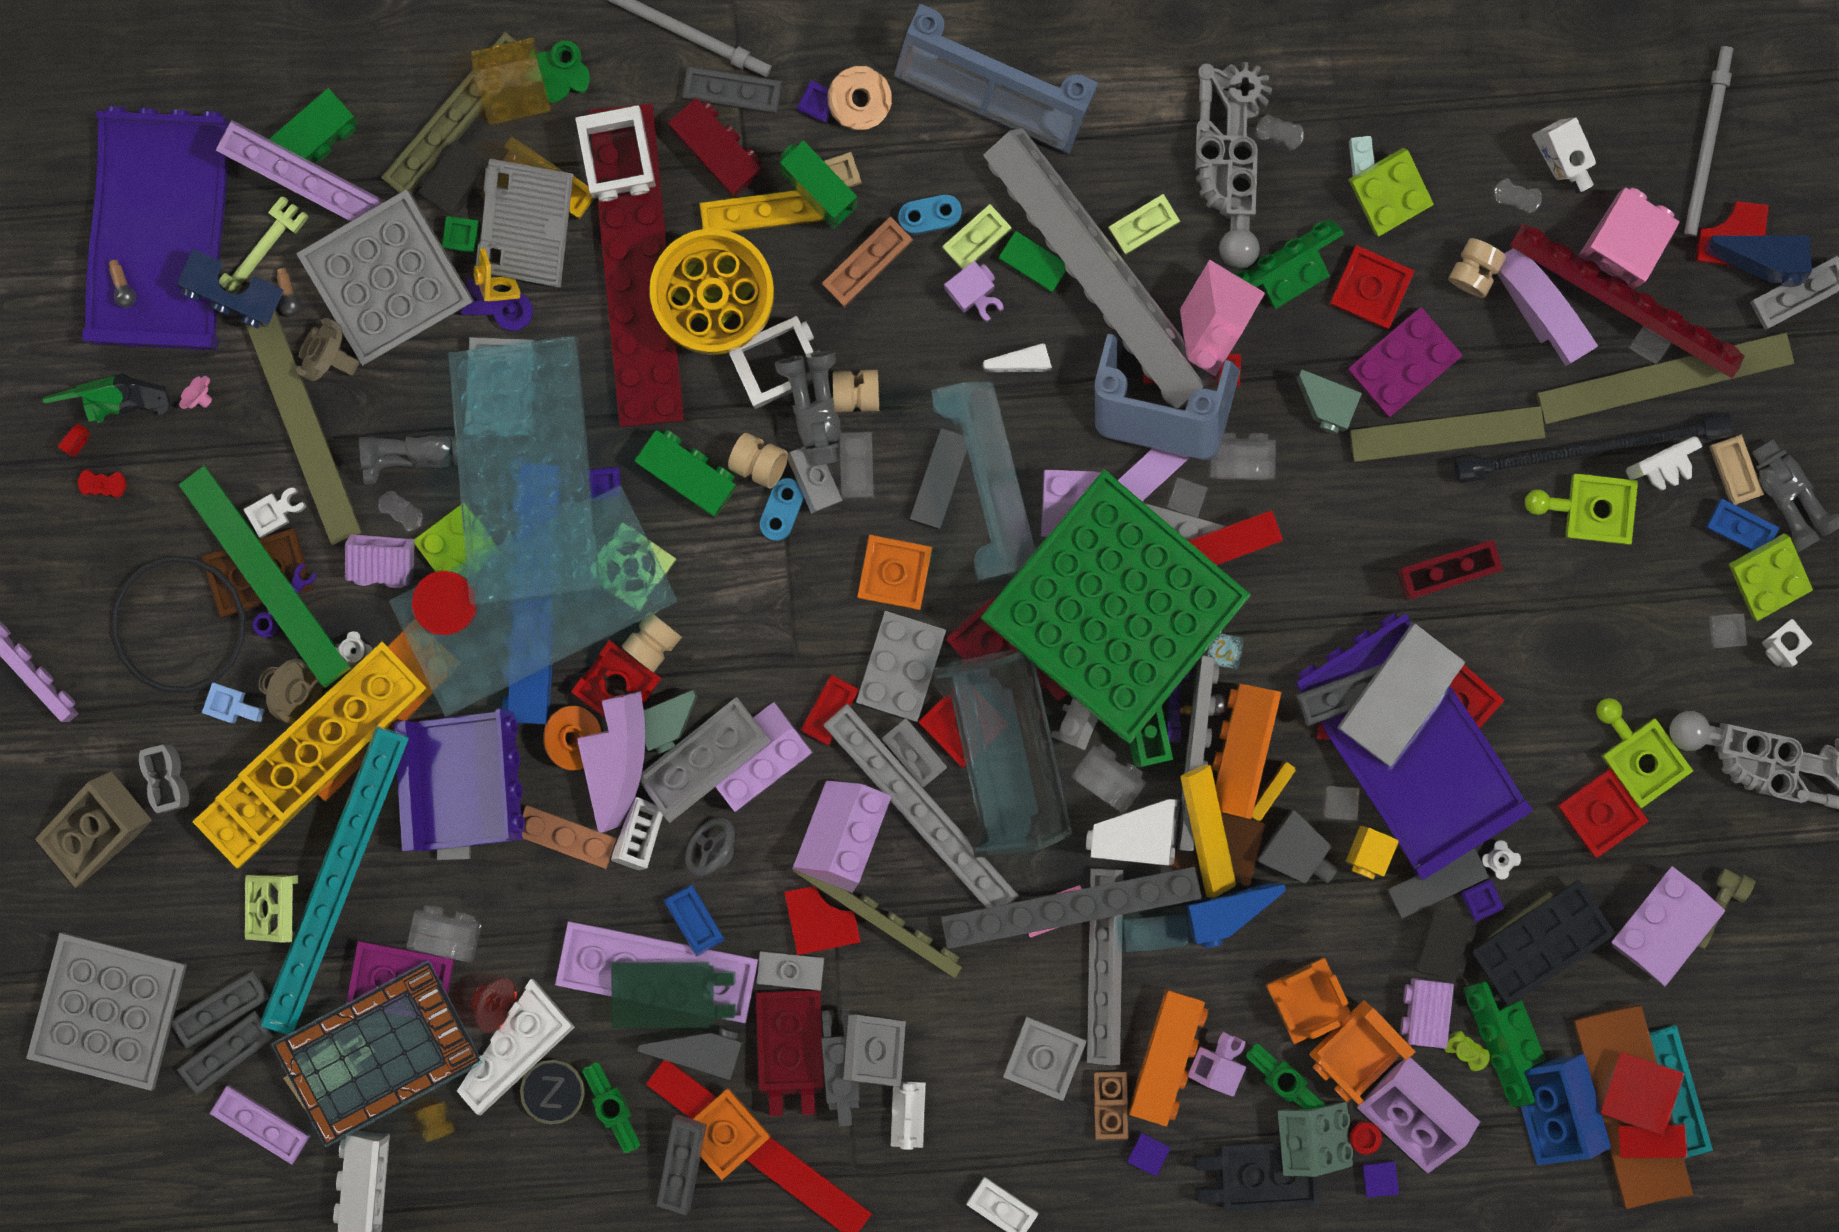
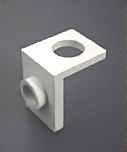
[1762,619,1812,668]

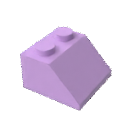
[1041,470,1109,537]

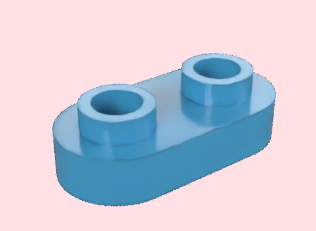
[898,195,962,235]
[760,478,804,541]

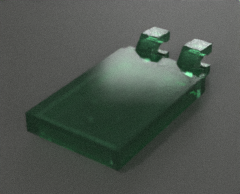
[611,961,736,1028]

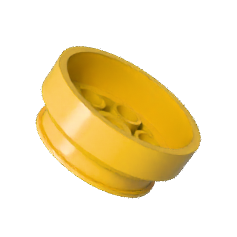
[650,229,774,355]

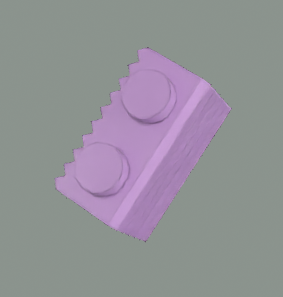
[345,534,415,588]
[1400,978,1454,1049]

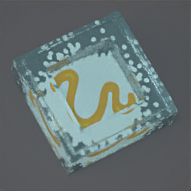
[1207,633,1244,670]

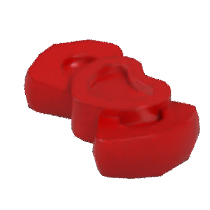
[77,469,127,498]

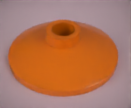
[544,706,602,770]

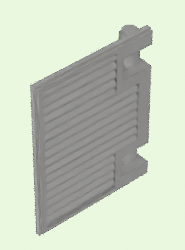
[476,159,573,287]

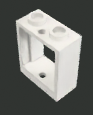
[575,105,656,202]
[729,316,820,409]

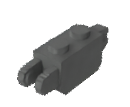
[821,1009,860,1127]

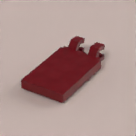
[946,596,1068,724]
[756,990,824,1116]

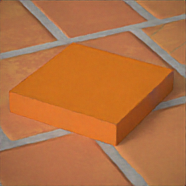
[857,535,932,610]
[693,1087,771,1180]

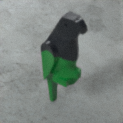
[43,373,169,423]

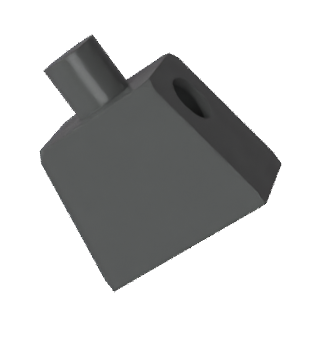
[1257,810,1338,884]

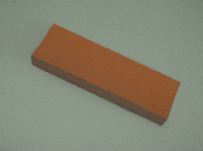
[1573,1003,1693,1209]

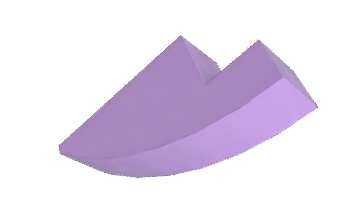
[1497,248,1598,366]
[577,691,645,833]

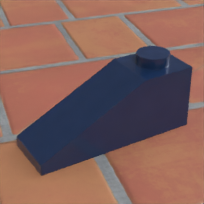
[1705,235,1812,287]

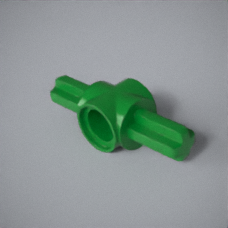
[1246,1043,1326,1109]
[583,1062,640,1153]

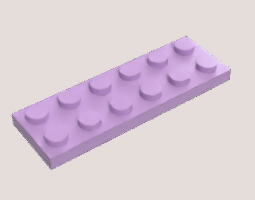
[555,921,759,1023]

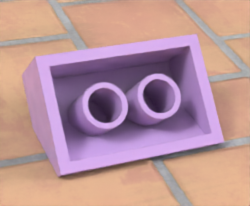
[715,702,813,812]
[792,781,892,893]
[1612,866,1725,987]
[1357,1057,1480,1173]

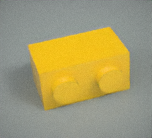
[1345,826,1399,879]

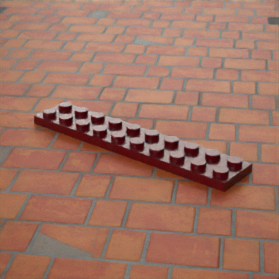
[589,104,684,428]

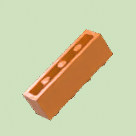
[1128,988,1208,1127]

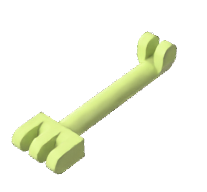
[219,196,309,294]

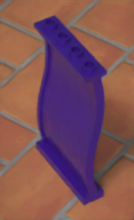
[82,106,230,351]
[1294,613,1533,880]

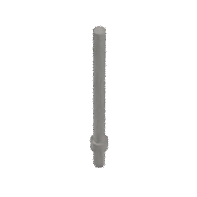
[607,0,772,77]
[1684,46,1734,237]

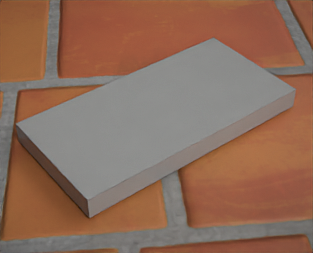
[1337,624,1465,767]
[640,697,771,823]

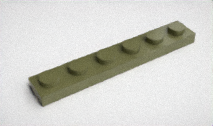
[793,869,962,978]

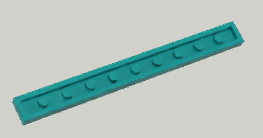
[260,725,409,1035]

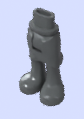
[775,351,841,466]
[359,436,472,486]
[1752,439,1839,553]

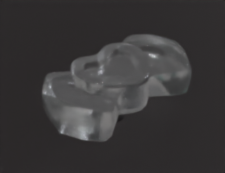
[1257,114,1304,150]
[1494,178,1542,214]
[378,491,423,532]

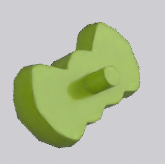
[1444,1031,1490,1071]

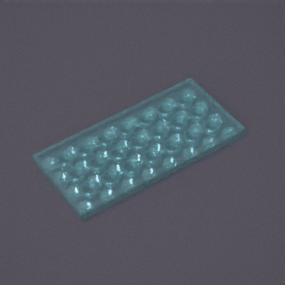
[448,336,601,607]
[389,485,679,717]

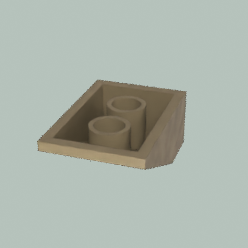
[35,771,152,888]

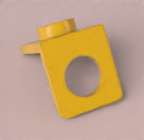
[474,248,521,301]

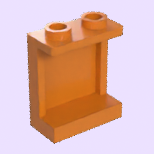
[1309,1000,1415,1106]

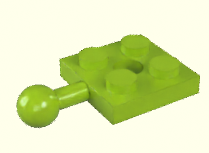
[1525,474,1638,545]
[1596,698,1693,809]

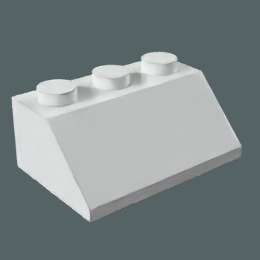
[333,1131,390,1232]

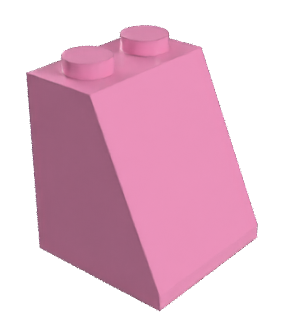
[1578,187,1680,289]
[1180,260,1265,376]

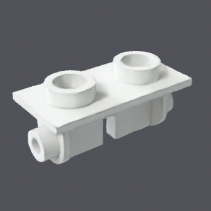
[891,1082,926,1149]

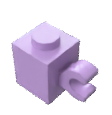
[944,261,1004,322]
[1187,1032,1246,1097]

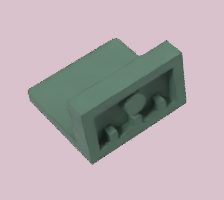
[1278,1102,1353,1177]

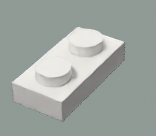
[966,1176,1038,1232]

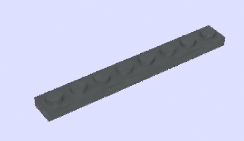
[941,867,1202,949]

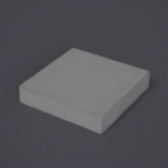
[843,1015,906,1086]
[1003,1016,1087,1101]

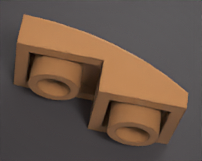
[1094,1072,1128,1141]

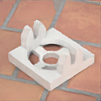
[1625,436,1702,491]

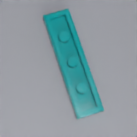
[1649,1025,1713,1159]

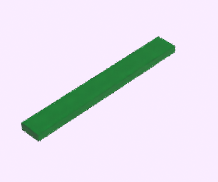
[179,466,351,688]

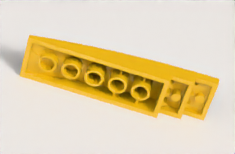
[193,642,427,869]

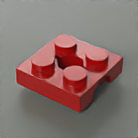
[571,640,662,717]

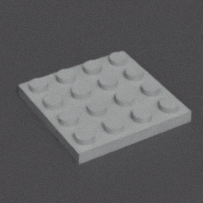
[296,189,474,366]
[26,932,187,1091]

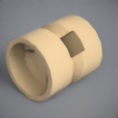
[1448,238,1506,298]
[833,370,879,413]
[728,433,788,489]
[621,612,682,672]

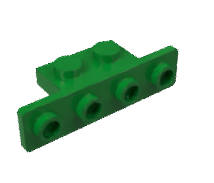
[1234,220,1344,309]
[1463,982,1546,1107]

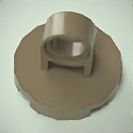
[296,318,360,381]
[259,659,323,724]

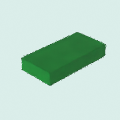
[998,231,1066,293]

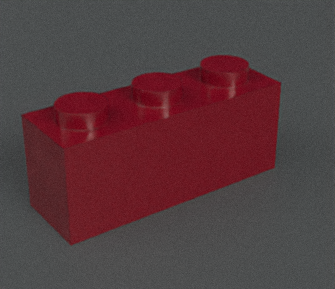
[668,97,762,198]
[1395,539,1503,601]

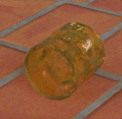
[414,1100,455,1142]

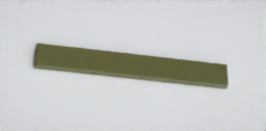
[242,309,363,545]
[1536,333,1795,425]

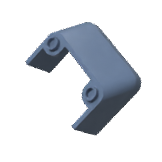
[1095,334,1240,461]

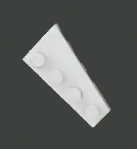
[457,979,575,1115]

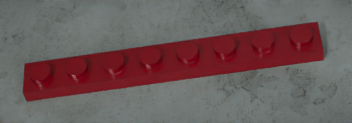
[1510,224,1745,379]

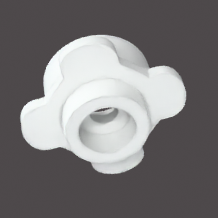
[336,631,373,670]
[1482,840,1521,879]

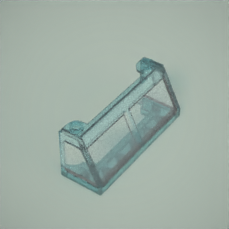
[931,382,1035,584]

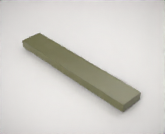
[381,32,530,194]
[1349,406,1545,463]

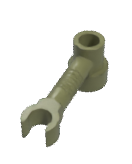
[1698,868,1756,949]

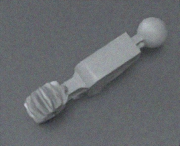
[1195,62,1272,269]
[1669,711,1839,809]

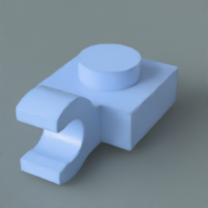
[202,682,265,724]

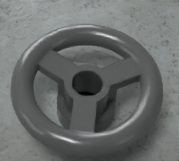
[685,817,735,876]

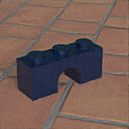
[176,249,284,329]

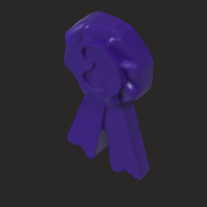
[461,277,534,331]

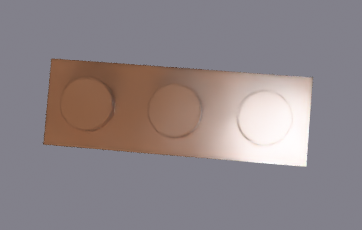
[822,216,913,308]
[522,805,618,869]

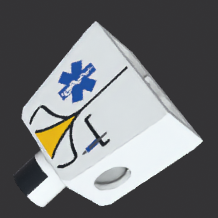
[1532,117,1596,194]

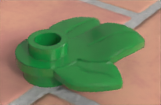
[526,41,590,103]

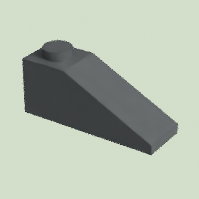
[637,1027,743,1080]

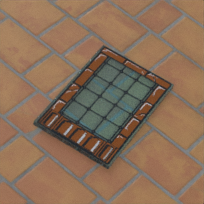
[271,960,483,1148]

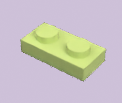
[1108,194,1180,256]
[942,204,1011,270]

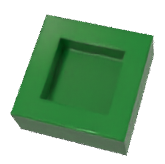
[442,216,480,254]

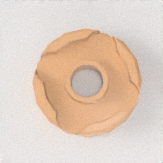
[828,66,892,130]

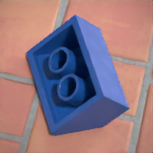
[1520,1054,1611,1165]

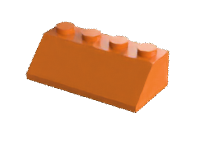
[1211,684,1282,819]

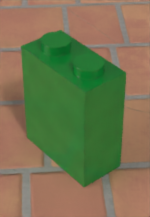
[780,140,857,229]

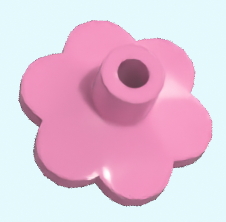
[179,376,212,409]

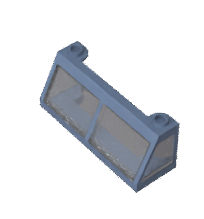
[894,4,1098,155]

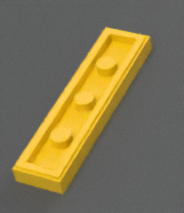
[700,190,825,232]
[1180,765,1236,898]

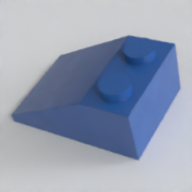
[1184,882,1286,948]

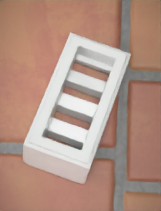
[982,343,1052,372]
[611,797,663,870]

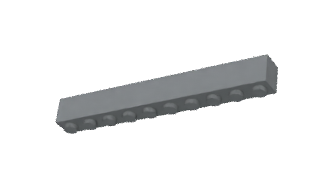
[983,128,1216,409]

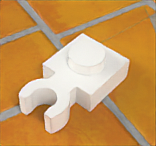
[244,488,306,538]

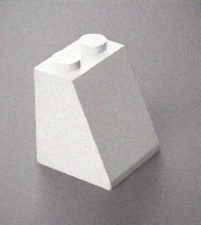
[1086,799,1180,865]

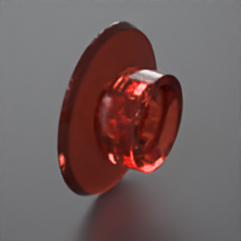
[471,977,517,1033]

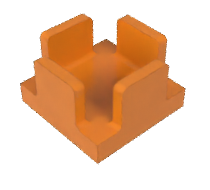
[1266,957,1351,1044]

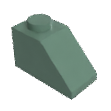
[1296,370,1362,434]
[644,690,698,754]

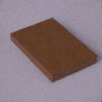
[201,528,314,618]
[1168,802,1265,886]

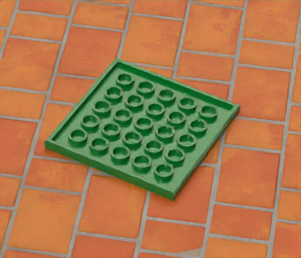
[980,469,1251,744]

